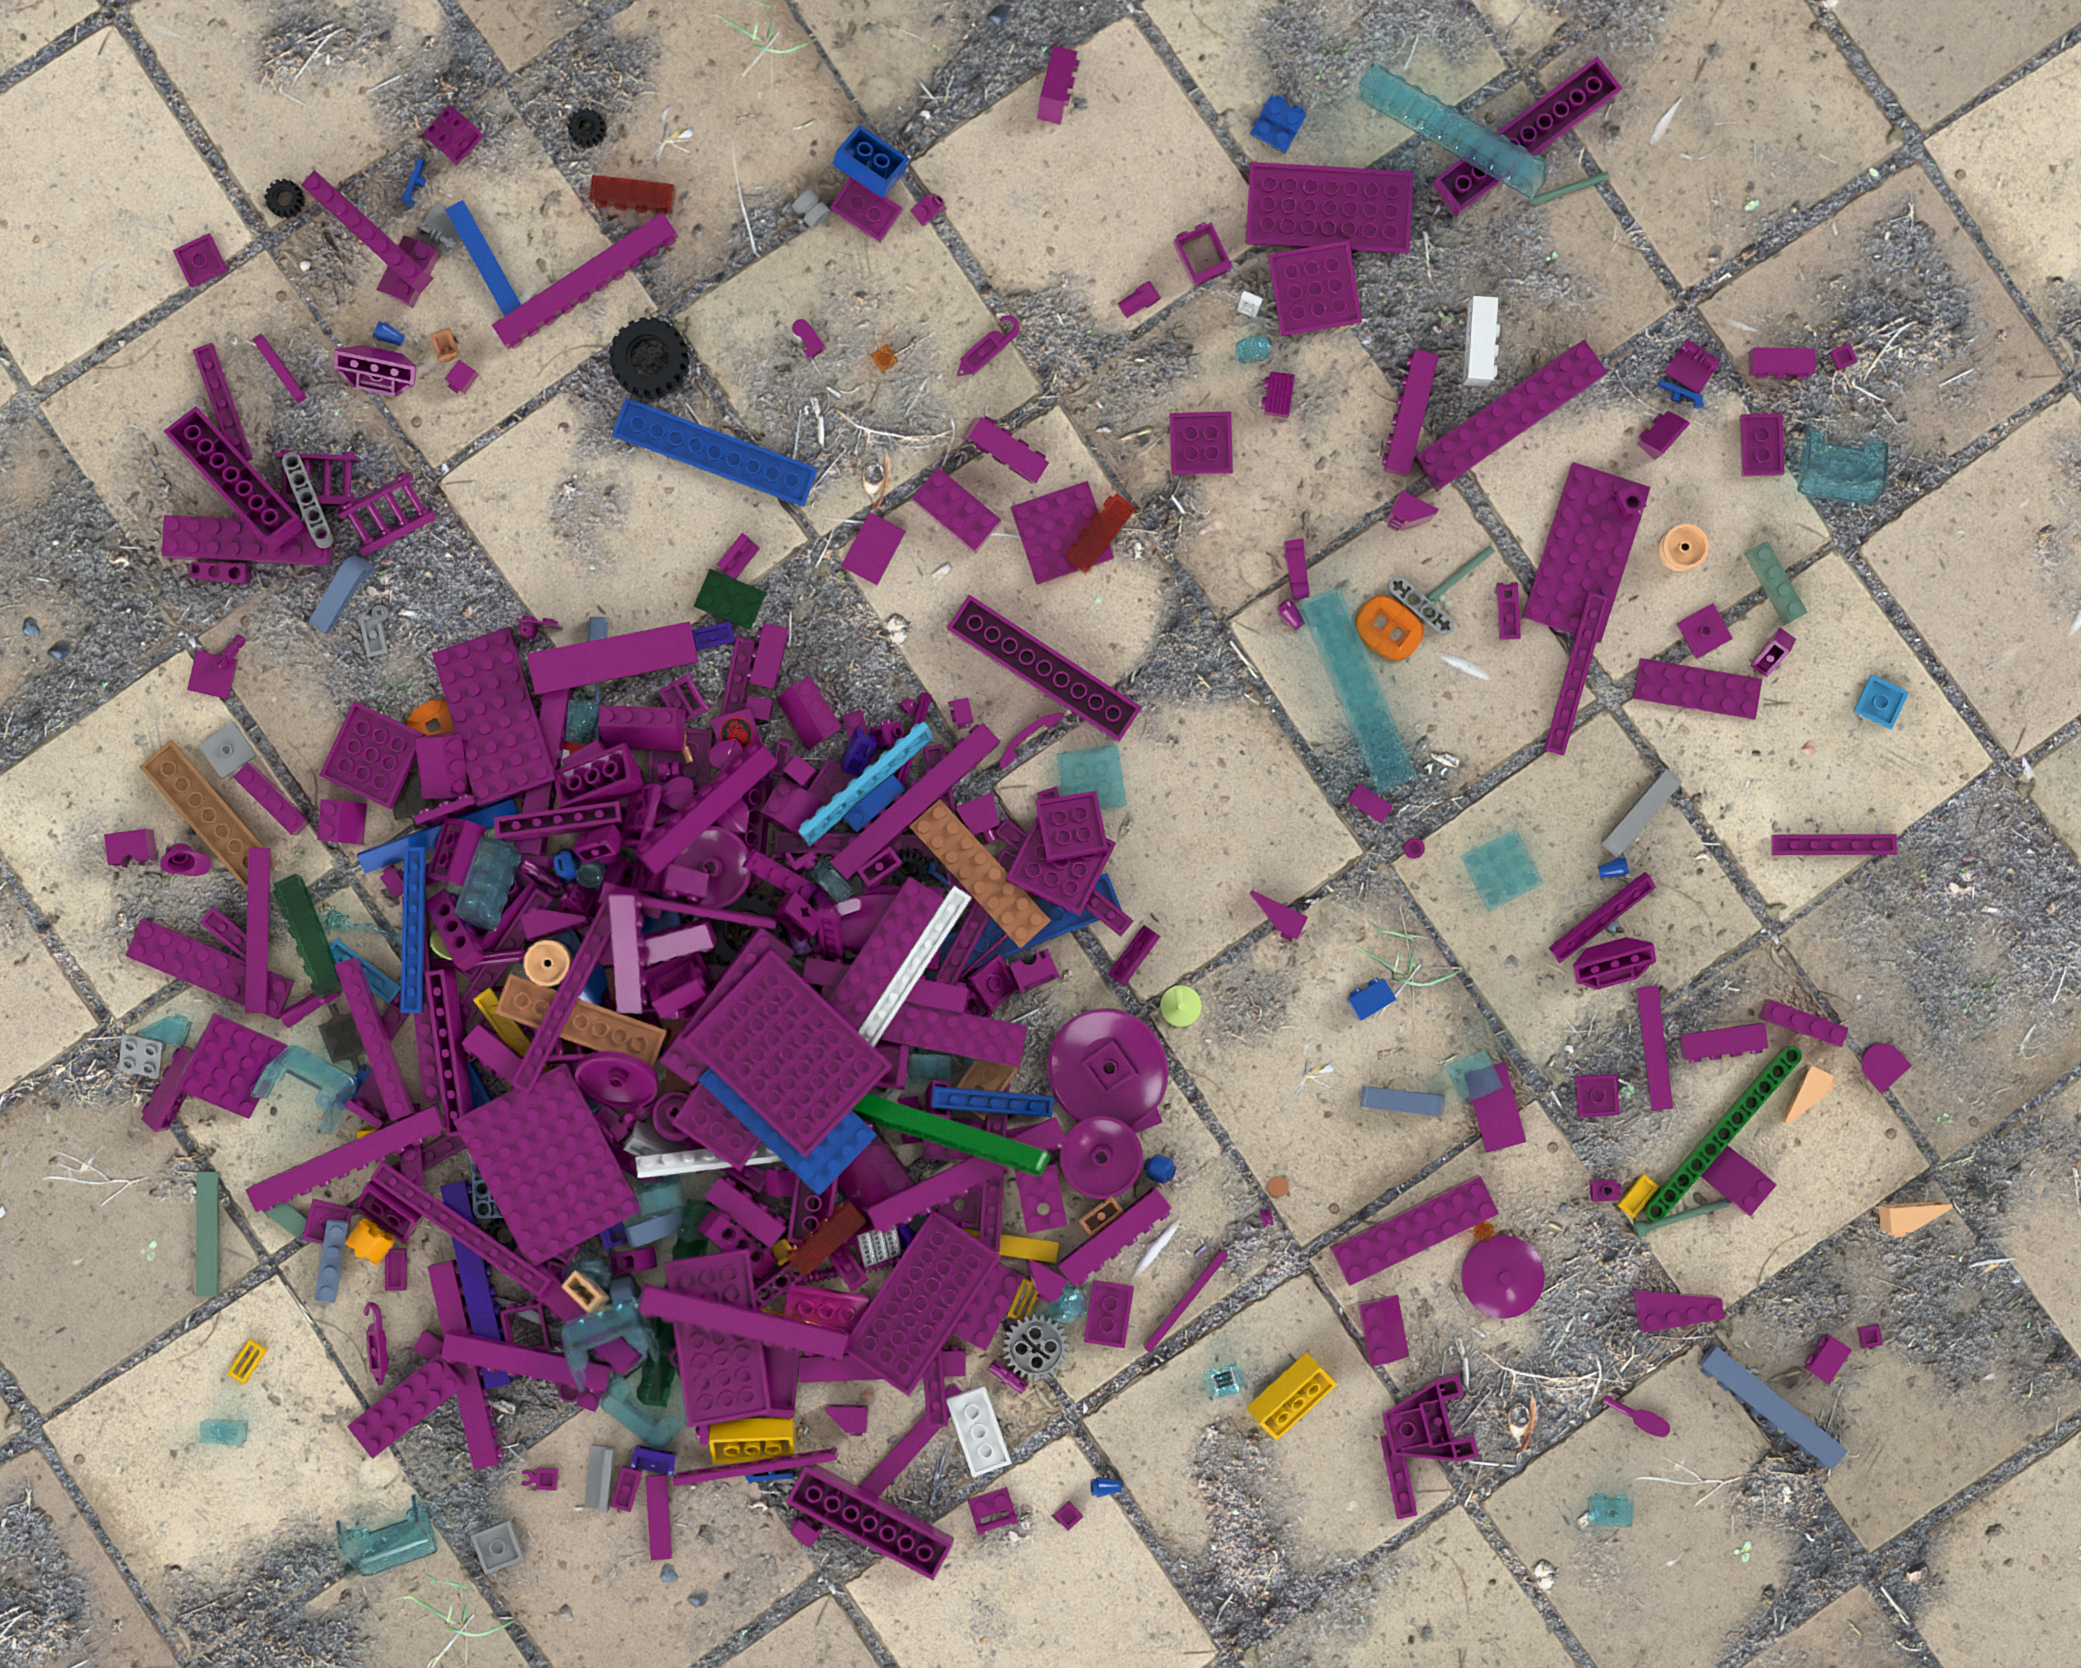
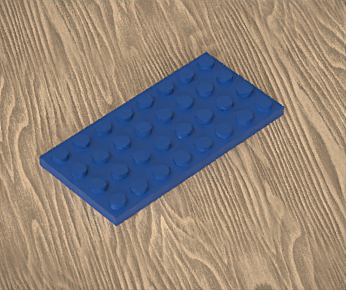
[698,1067,877,1195]

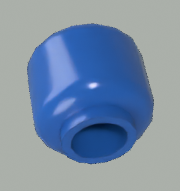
[1144,1154,1176,1184]

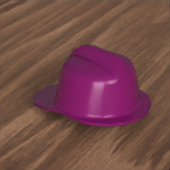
[160,843,211,876]

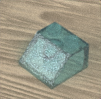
[1445,1049,1503,1104]
[909,1053,952,1083]
[637,1174,685,1219]

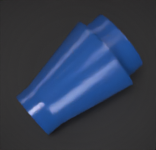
[373,321,405,346]
[1598,857,1630,878]
[1090,1477,1122,1498]

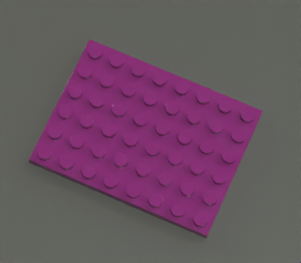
[683,950,893,1157]
[453,1062,643,1267]

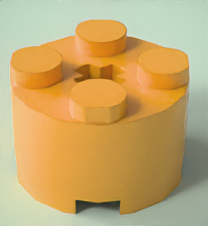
[344,1218,395,1266]

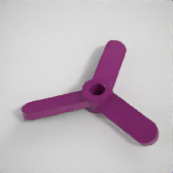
[812,883,863,953]

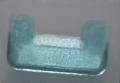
[1797,430,1888,505]

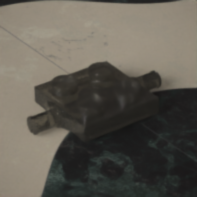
[392,771,436,830]
[318,1003,365,1071]

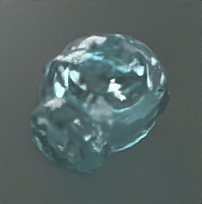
[571,1258,611,1289]

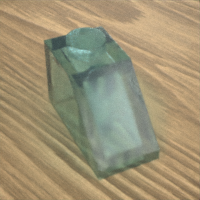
[566,700,601,743]
[810,860,855,904]
[140,1013,193,1046]

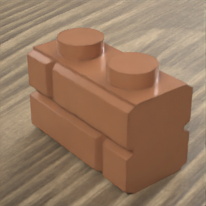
[1078,1196,1124,1237]

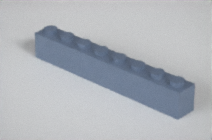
[1698,1344,1848,1470]

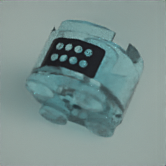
[1202,1362,1249,1401]

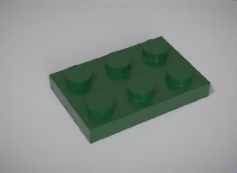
[694,569,767,631]

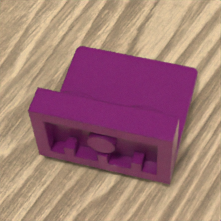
[422,105,484,166]
[344,1072,390,1129]

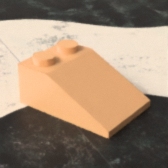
[1879,1201,1952,1237]

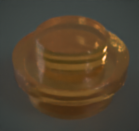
[1474,1221,1495,1242]

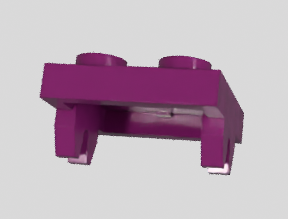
[939,1186,983,1228]

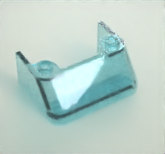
[251,1045,357,1134]
[561,1298,660,1392]
[600,1373,687,1450]
[336,1494,438,1576]

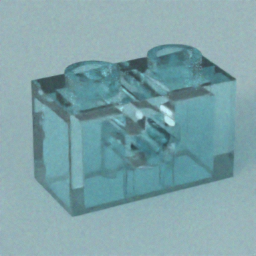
[199,1418,248,1445]
[1587,1493,1634,1527]

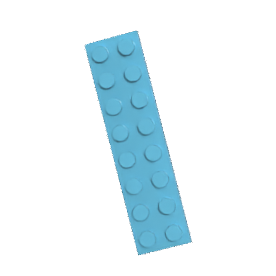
[799,721,933,847]

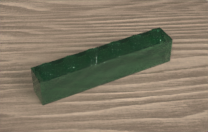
[273,874,343,998]

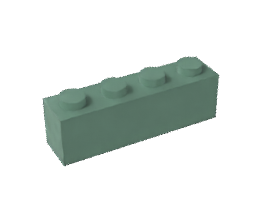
[1744,541,1808,625]

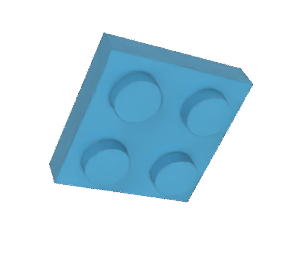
[1853,675,1909,730]

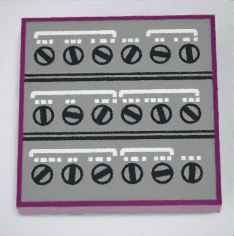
[854,1224,903,1268]

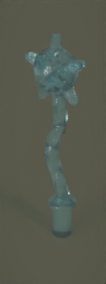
[319,906,402,942]

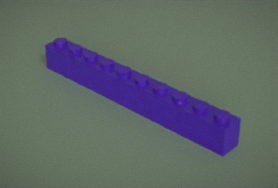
[440,1179,515,1389]

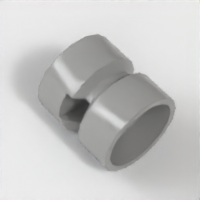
[792,189,831,229]

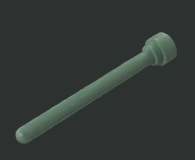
[1633,1199,1730,1238]

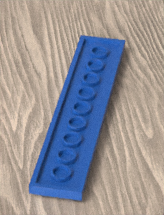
[611,398,818,507]
[924,873,1122,981]

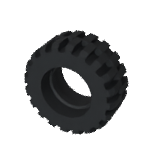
[609,317,690,399]
[709,892,786,965]

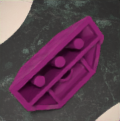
[333,345,416,397]
[1573,937,1656,990]

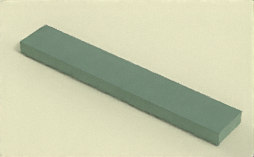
[196,1171,219,1296]

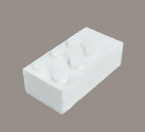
[1463,296,1500,387]

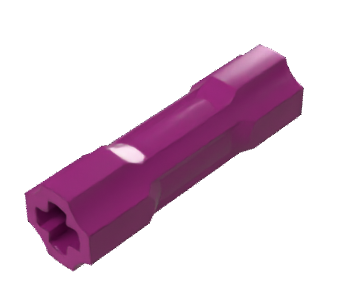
[278,980,342,1028]

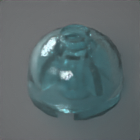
[1048,1281,1087,1325]

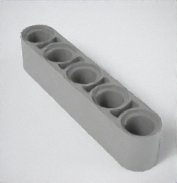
[282,452,333,548]
[1601,768,1682,858]

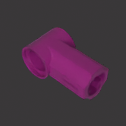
[1118,281,1161,319]

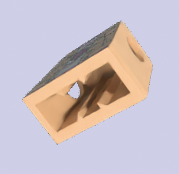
[562,1271,611,1314]

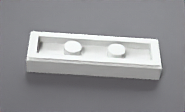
[1237,291,1263,318]

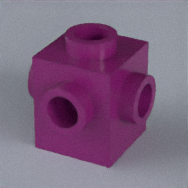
[870,719,905,750]

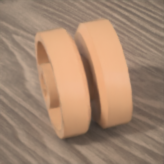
[1658,524,1709,572]
[524,940,574,986]

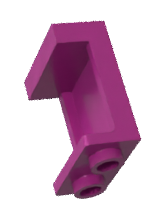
[873,1044,910,1090]

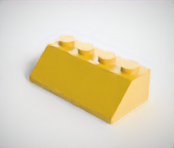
[1246,1352,1337,1441]
[709,1417,796,1465]

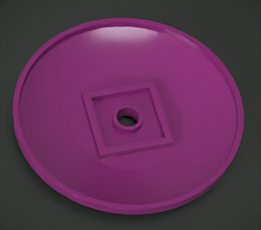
[1047,1008,1169,1127]

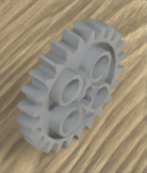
[1002,1312,1070,1381]

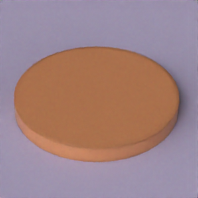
[1268,1176,1288,1197]

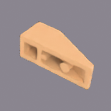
[1781,1065,1834,1123]

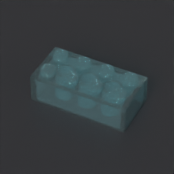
[454,836,522,931]

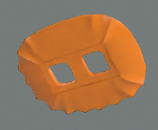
[1354,595,1424,661]
[407,700,455,736]

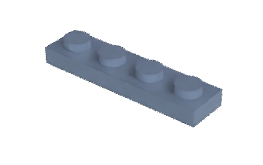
[314,1219,348,1303]

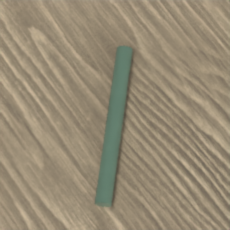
[1530,171,1610,206]
[1426,546,1495,602]

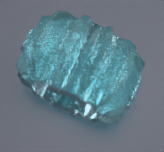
[1235,336,1271,364]

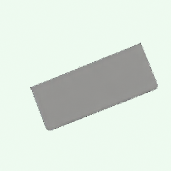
[623,1121,690,1175]
[584,1445,616,1513]

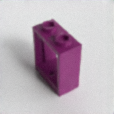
[1174,222,1232,288]
[648,960,706,1018]
[500,1299,553,1351]

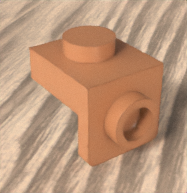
[430,327,458,362]

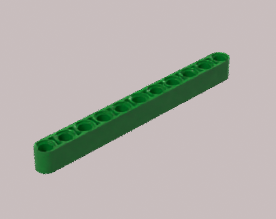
[1644,1046,1802,1221]
[851,1093,1050,1176]

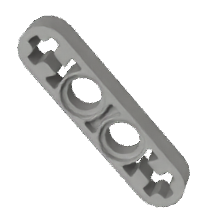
[1388,576,1454,636]

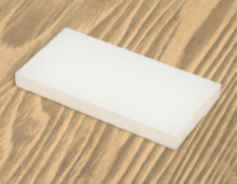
[946,1385,1012,1477]

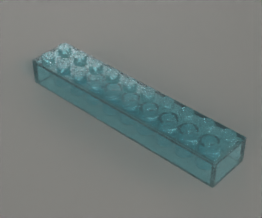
[1359,63,1547,200]
[1300,587,1418,794]

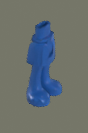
[554,849,584,885]

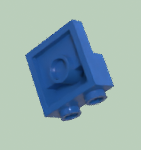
[1250,95,1306,154]

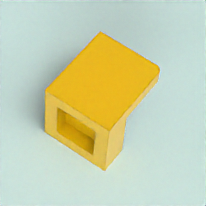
[769,1235,798,1266]

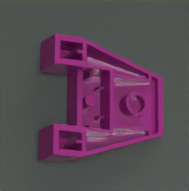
[1382,1372,1479,1462]

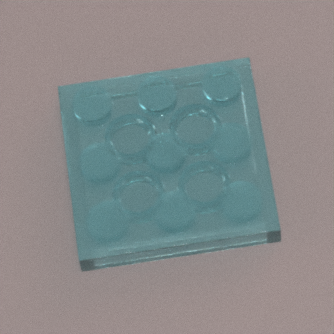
[1057,745,1127,810]
[1460,829,1544,912]

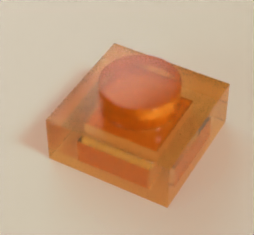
[870,344,899,373]

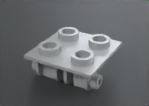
[415,202,461,257]
[119,1033,166,1079]

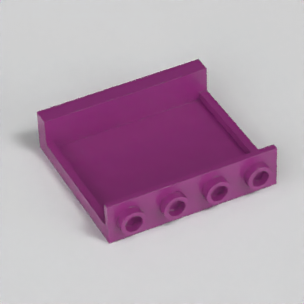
[758,1341,800,1419]

